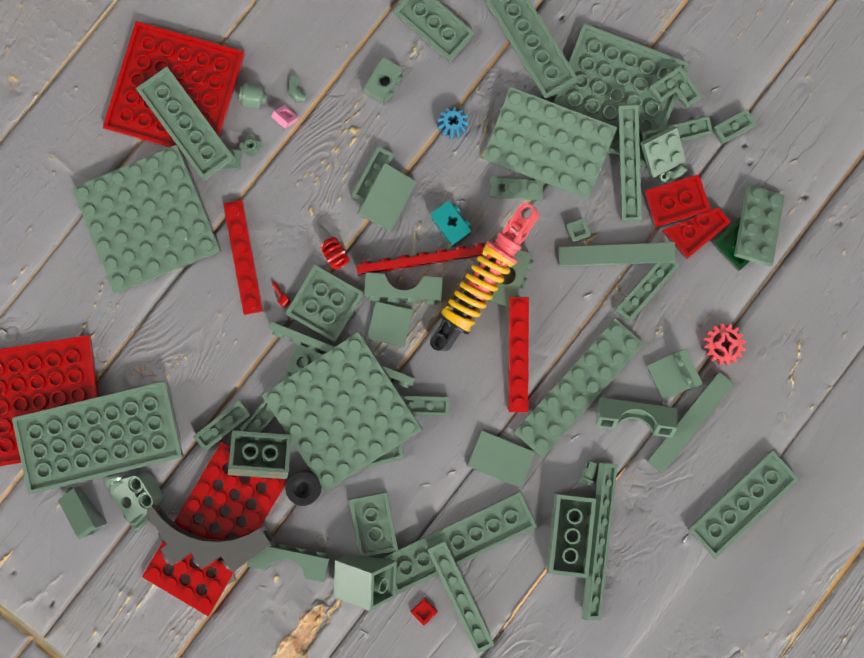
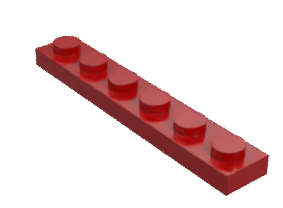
[223,200,264,315]
[508,297,529,412]

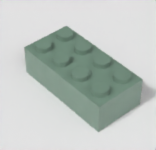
[546,493,596,578]

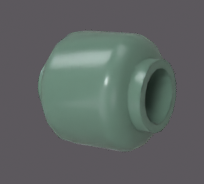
[238,82,267,109]

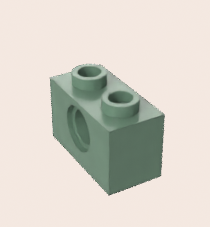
[363,57,404,105]

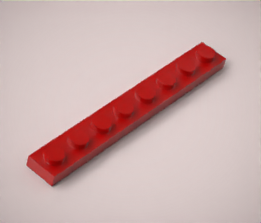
[356,241,495,276]

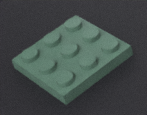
[286,264,364,343]

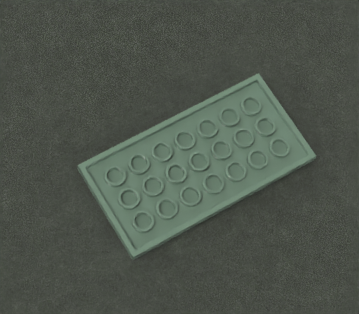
[12,381,184,495]

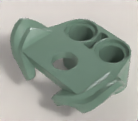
[105,471,163,531]

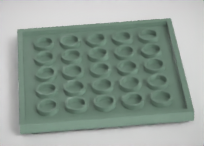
[553,24,690,168]
[72,145,221,295]
[262,332,423,492]

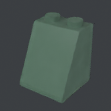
[334,555,397,611]

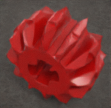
[320,236,350,270]

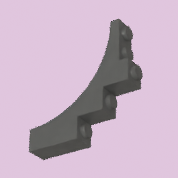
[146,506,276,572]

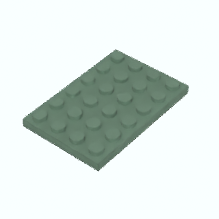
[483,87,617,199]

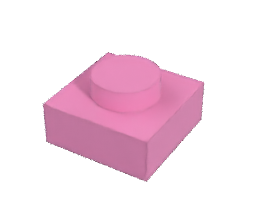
[271,105,299,129]

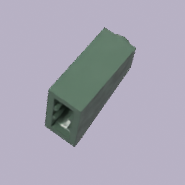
[58,487,107,540]

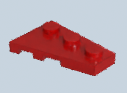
[662,207,731,259]

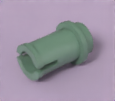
[579,460,598,486]

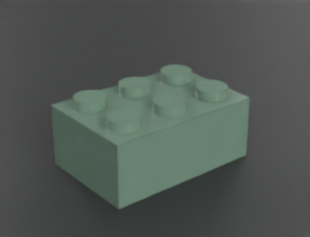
[228,430,291,479]

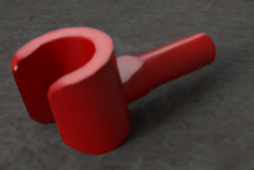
[271,282,290,308]

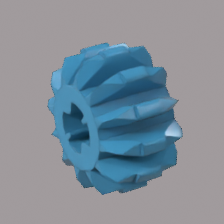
[437,106,469,139]

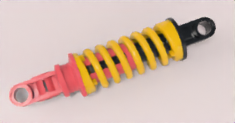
[430,203,539,351]

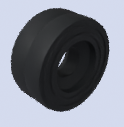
[285,470,322,506]

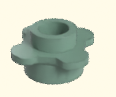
[240,134,263,157]

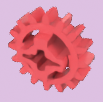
[703,324,746,365]

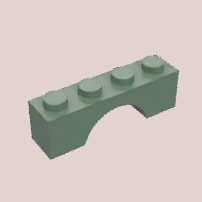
[364,273,443,305]
[596,397,677,438]
[247,543,331,582]

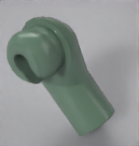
[288,76,307,103]
[659,164,688,183]

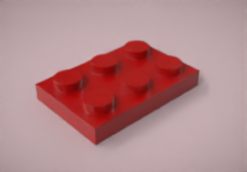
[644,174,711,228]

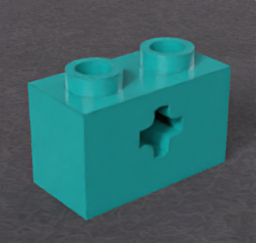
[430,201,472,247]

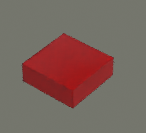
[410,597,438,626]

